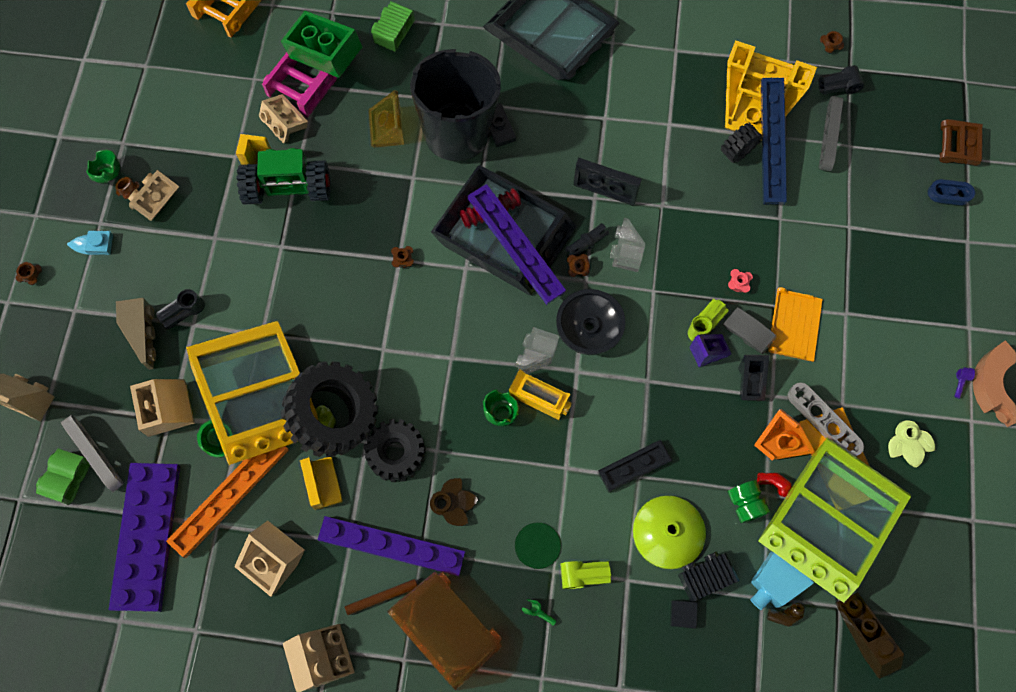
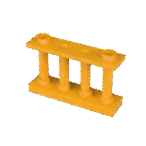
[186,0,262,37]

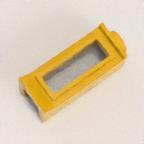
[509,369,572,420]

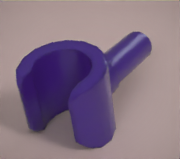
[954,367,975,399]

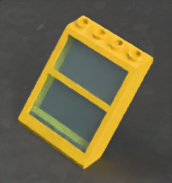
[186,321,318,465]

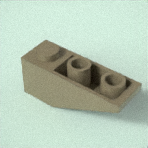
[116,298,156,370]

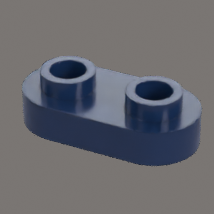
[928,179,975,205]

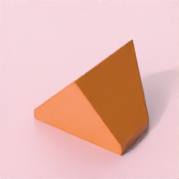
[754,409,815,461]

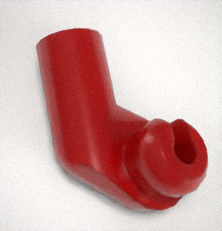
[757,473,792,497]

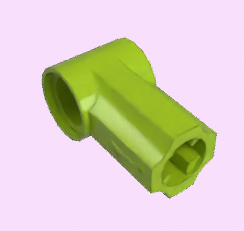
[687,299,729,341]
[560,561,611,589]

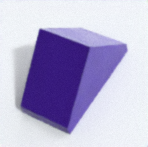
[689,334,732,367]

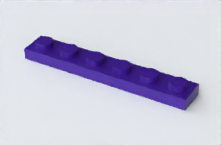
[468,184,566,305]
[317,516,465,576]

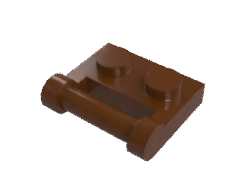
[939,119,983,166]

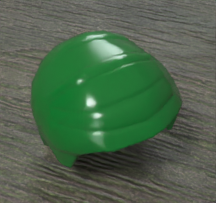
[197,419,238,458]

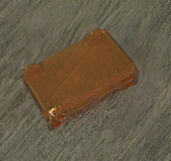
[387,572,502,691]

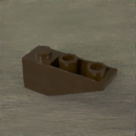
[836,592,904,679]

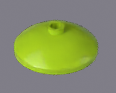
[633,496,706,569]

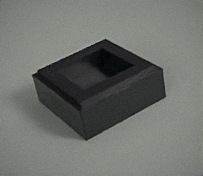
[670,600,697,629]

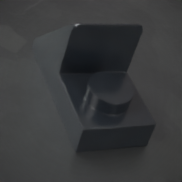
[738,355,769,401]

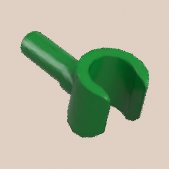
[522,599,556,626]

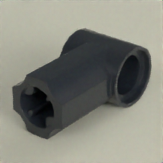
[818,65,865,95]
[156,289,205,330]

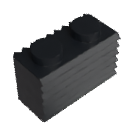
[678,552,739,602]

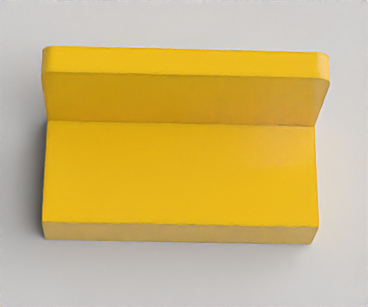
[236,134,271,165]
[300,457,343,510]

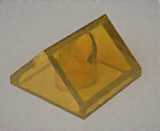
[368,90,404,148]

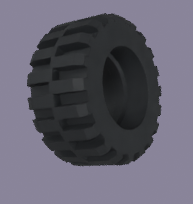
[281,361,378,457]

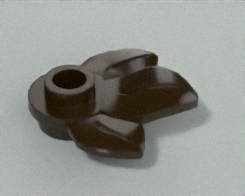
[430,478,478,526]

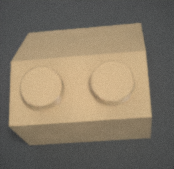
[234,521,305,597]

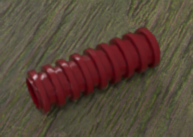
[460,188,521,229]

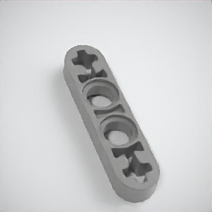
[788,383,864,457]
[61,415,124,492]

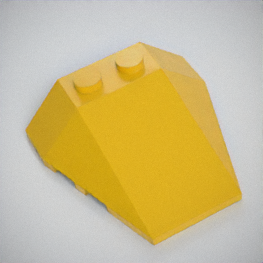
[725,40,817,141]

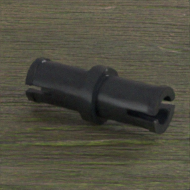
[565,223,609,257]

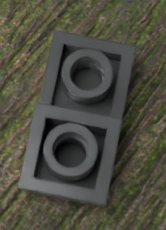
[723,307,777,355]

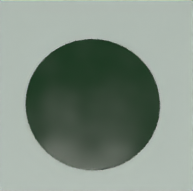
[515,522,561,569]

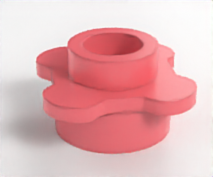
[728,269,753,293]

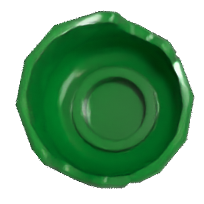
[86,150,121,184]
[483,389,519,426]

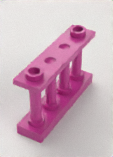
[262,52,338,118]

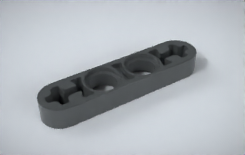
[819,96,843,171]

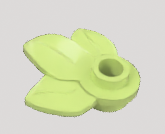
[888,420,935,467]

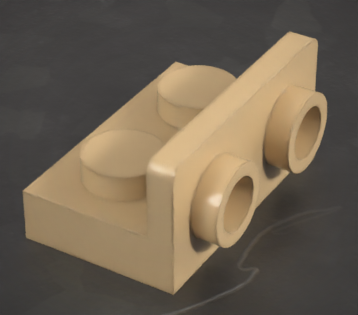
[259,94,308,143]
[128,170,179,221]

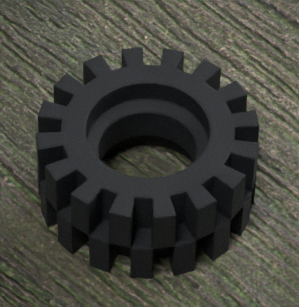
[720,123,762,163]

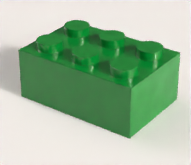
[281,11,362,78]

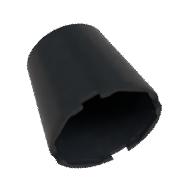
[410,49,501,161]

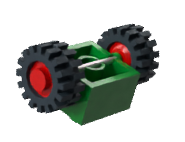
[237,148,331,205]

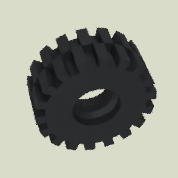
[364,419,426,482]

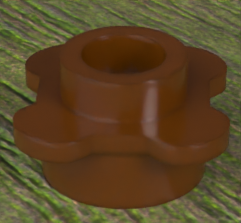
[820,31,844,53]
[115,177,140,199]
[391,246,414,268]
[567,254,589,277]
[15,262,42,285]

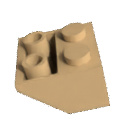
[130,379,195,437]
[283,624,355,692]

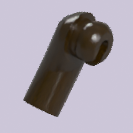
[767,603,805,627]

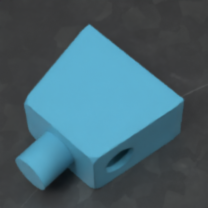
[750,551,814,610]

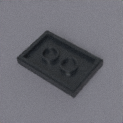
[573,157,642,206]

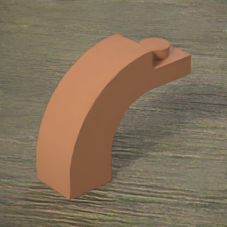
[973,340,1016,427]

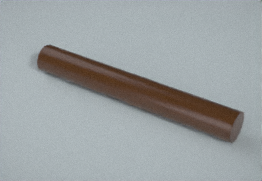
[345,579,418,615]

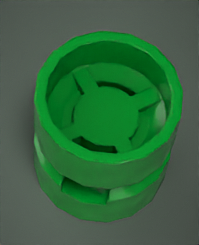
[727,480,771,524]

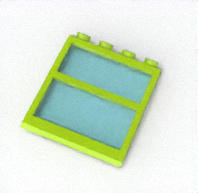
[758,437,911,603]

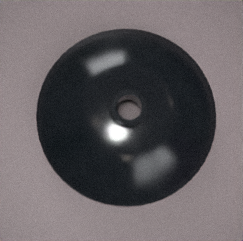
[556,289,625,355]

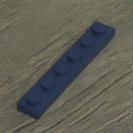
[761,78,787,205]

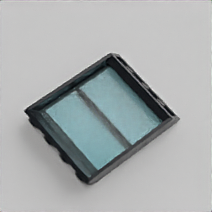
[483,0,619,80]
[431,165,577,295]

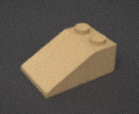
[0,373,54,421]

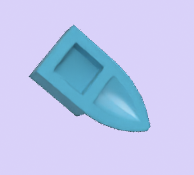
[67,231,113,255]

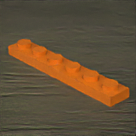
[166,446,289,559]

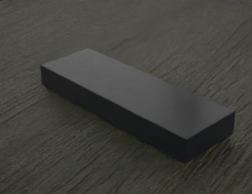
[598,439,672,493]

